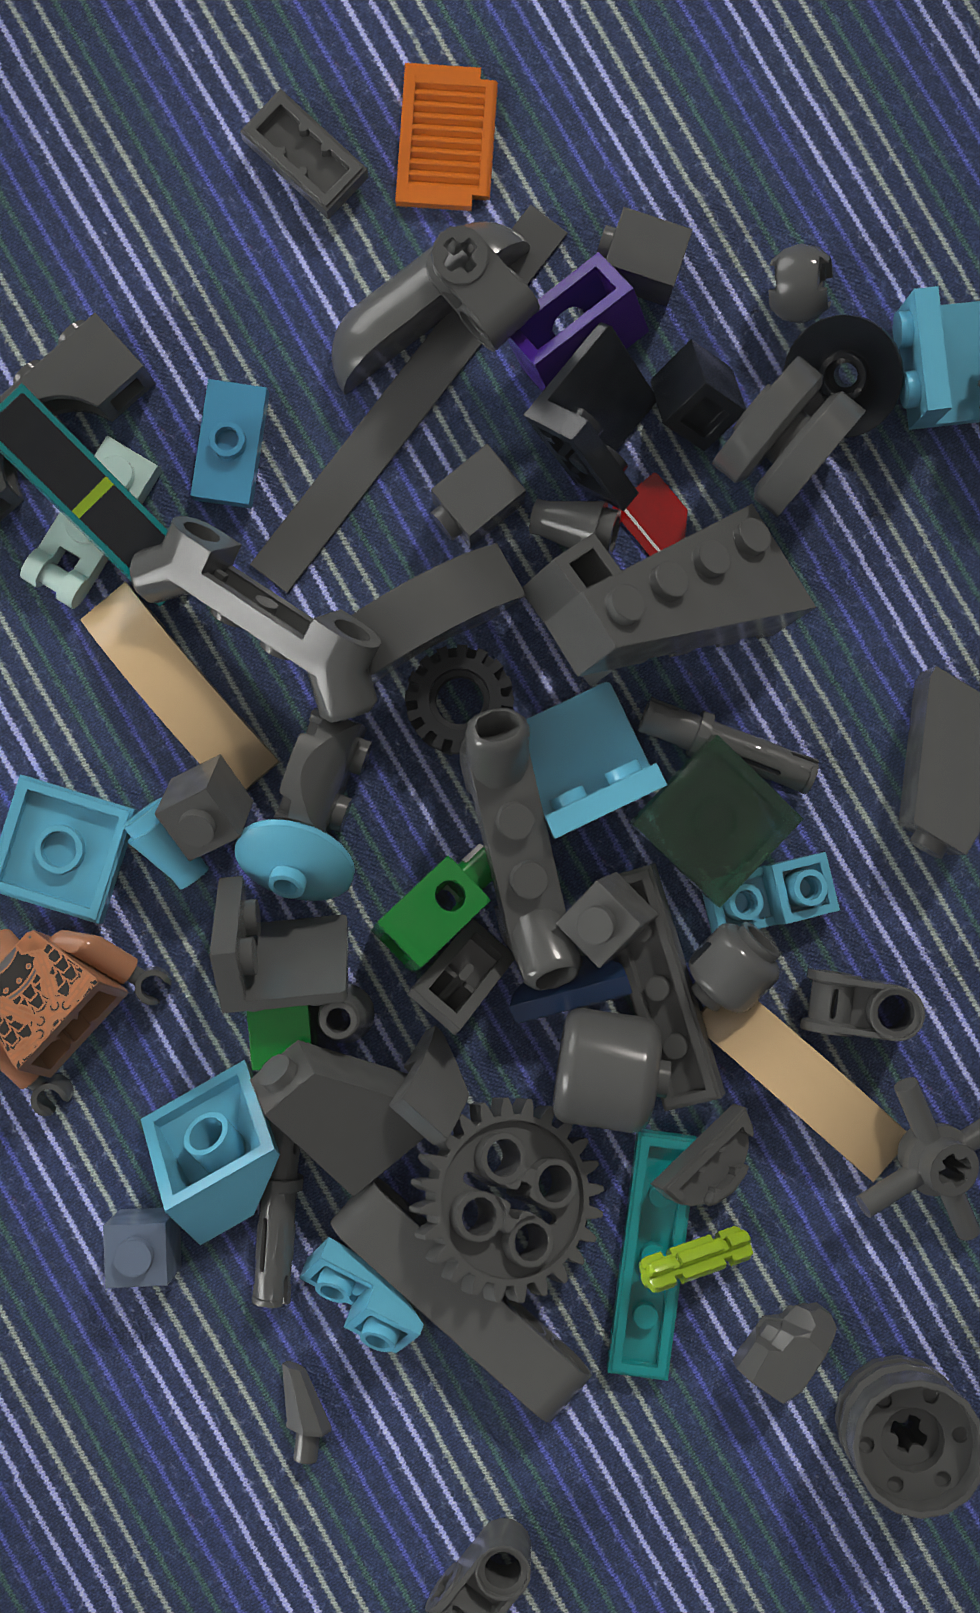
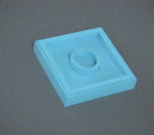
[0,774,139,924]

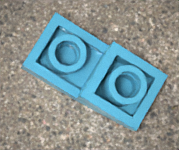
[699,852,840,933]
[299,1237,424,1354]

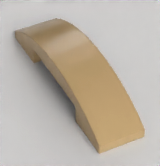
[80,581,280,791]
[701,1001,906,1182]

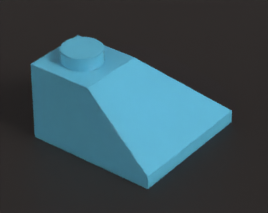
[141,1060,280,1245]

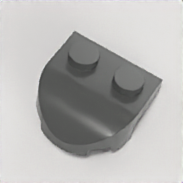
[274,708,372,835]

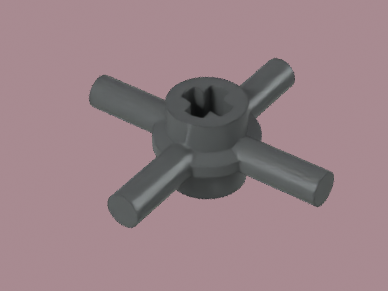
[856,1077,980,1241]

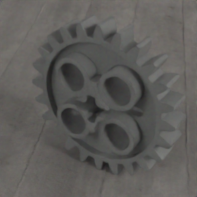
[410,1097,604,1303]

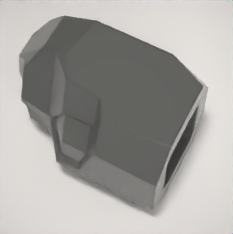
[732,1302,837,1404]

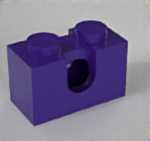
[508,252,649,392]

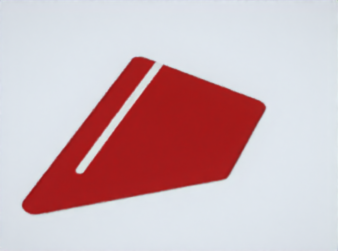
[612,473,688,556]

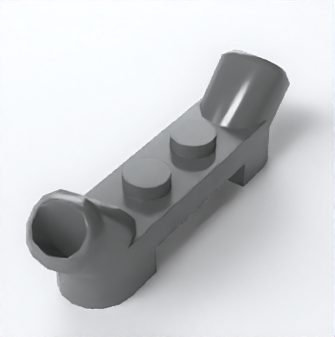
[130,516,381,722]
[459,708,583,990]

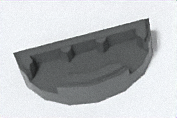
[651,1103,754,1206]

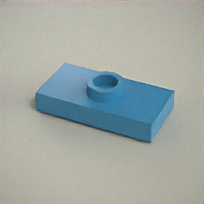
[190,379,270,509]

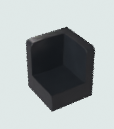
[651,339,746,451]

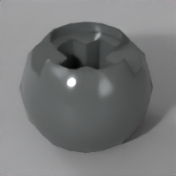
[768,243,833,324]

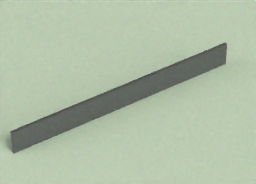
[250,204,568,594]

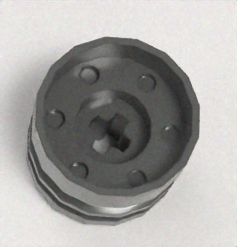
[835,1354,980,1519]

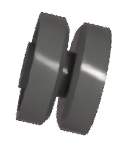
[712,356,866,517]

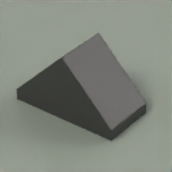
[408,918,515,1035]

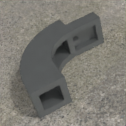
[351,543,526,684]

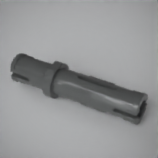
[638,696,819,795]
[251,1119,304,1308]

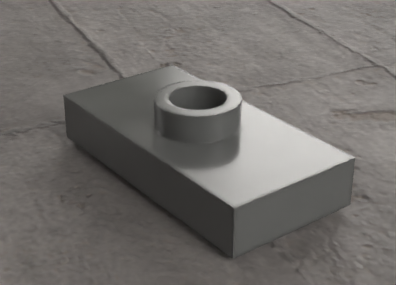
[240,88,369,220]

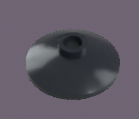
[783,314,904,438]

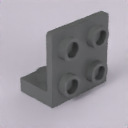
[209,876,349,1013]

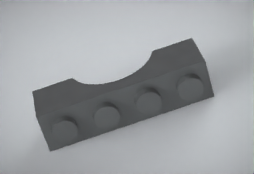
[0,313,156,521]

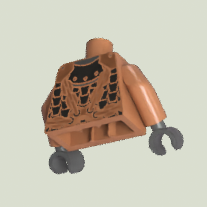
[0,929,172,1116]

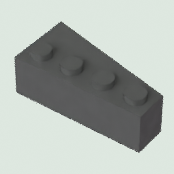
[544,504,816,677]

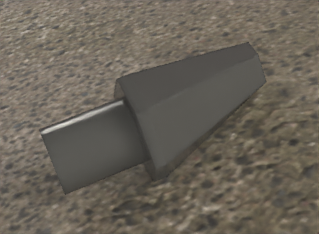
[282,1360,332,1464]

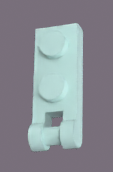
[20,436,163,609]

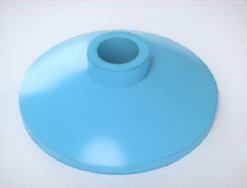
[234,819,355,901]

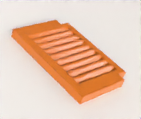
[395,63,498,211]

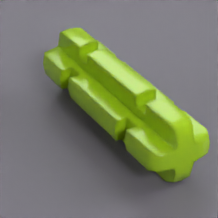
[639,1226,753,1293]

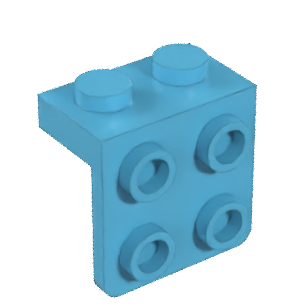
[892,286,980,430]

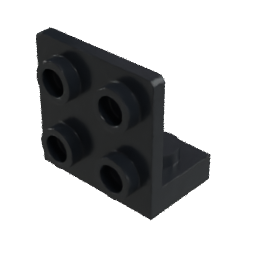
[524,322,656,511]

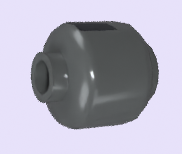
[689,922,780,1013]

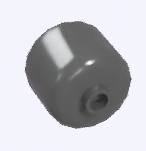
[553,1008,671,1133]

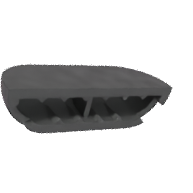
[332,221,530,395]

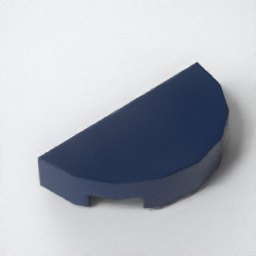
[509,955,633,1023]

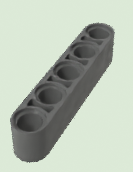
[330,1177,592,1423]

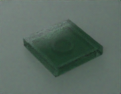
[629,734,803,908]

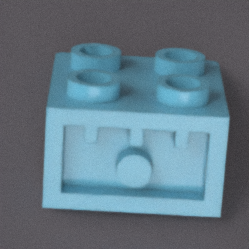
[526,682,667,839]

